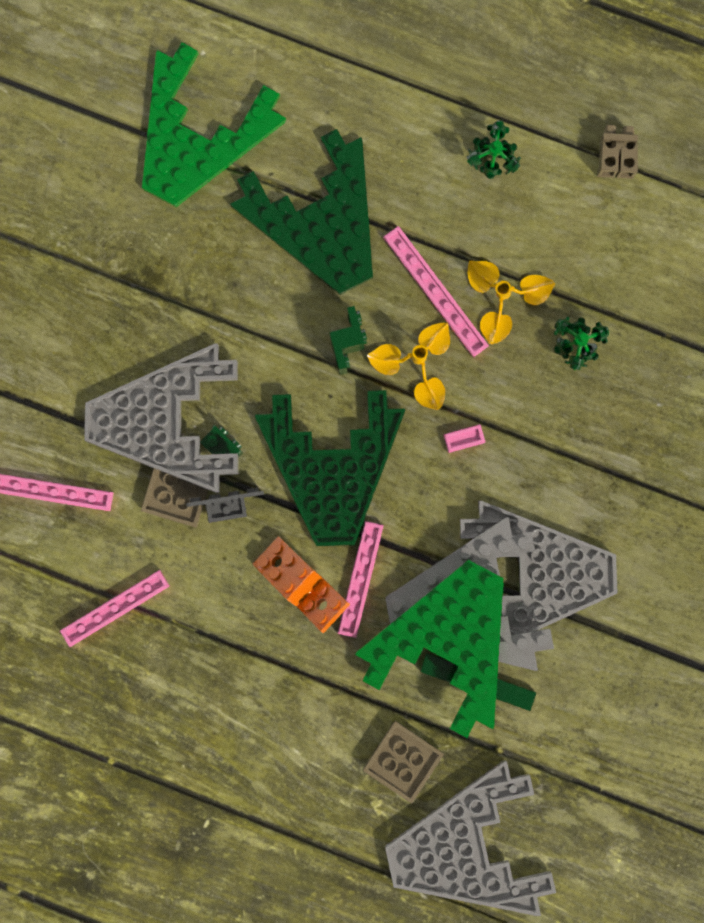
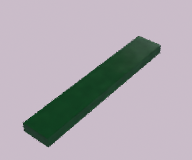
[420,653,536,711]

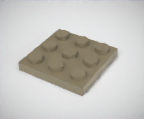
[141,468,208,528]
[363,720,444,804]

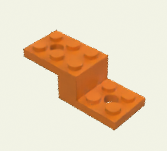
[252,536,350,633]

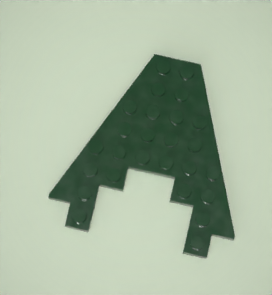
[230,129,373,295]
[255,390,405,546]

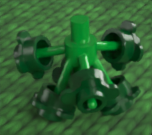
[466,120,521,179]
[553,316,609,370]

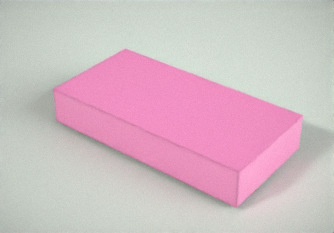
[443,424,486,453]

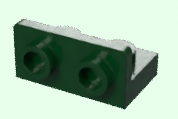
[200,425,243,458]

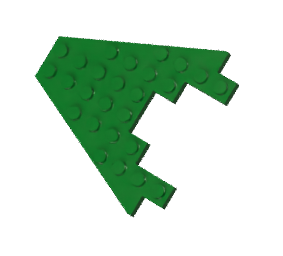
[355,560,504,738]

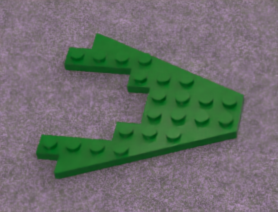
[142,42,287,207]

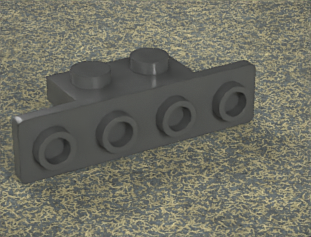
[186,488,264,523]

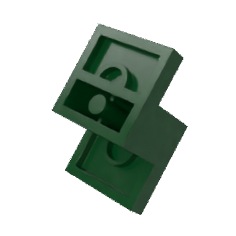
[329,306,367,375]

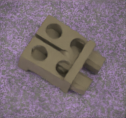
[597,125,638,179]

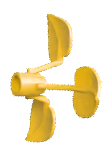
[467,261,555,344]
[367,323,450,410]

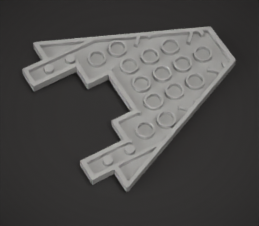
[84,343,238,493]
[460,501,617,635]
[385,517,554,671]
[385,760,556,916]

